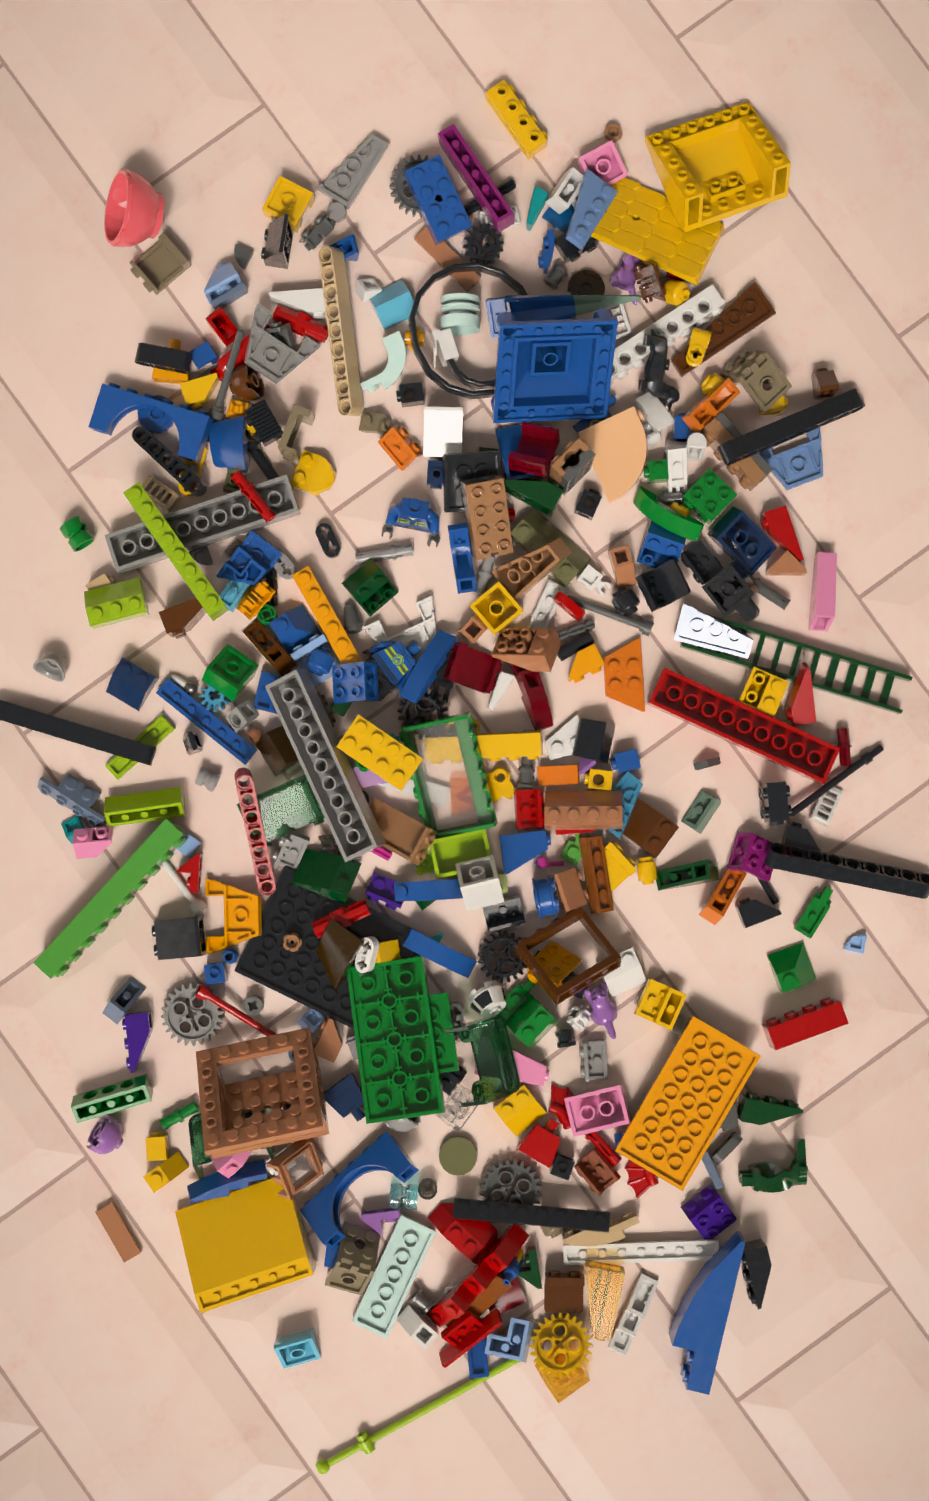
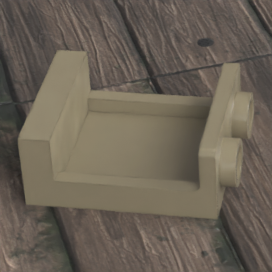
[129,232,191,295]
[278,404,315,462]

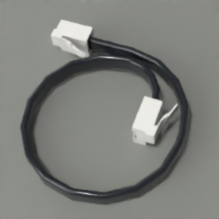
[408,262,528,399]

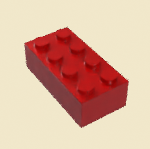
[762,997,849,1051]

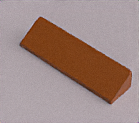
[579,834,614,914]
[445,1272,514,1327]

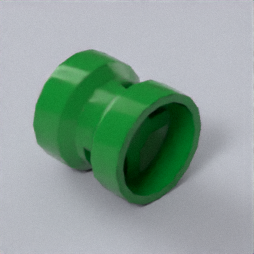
[257,605,278,626]

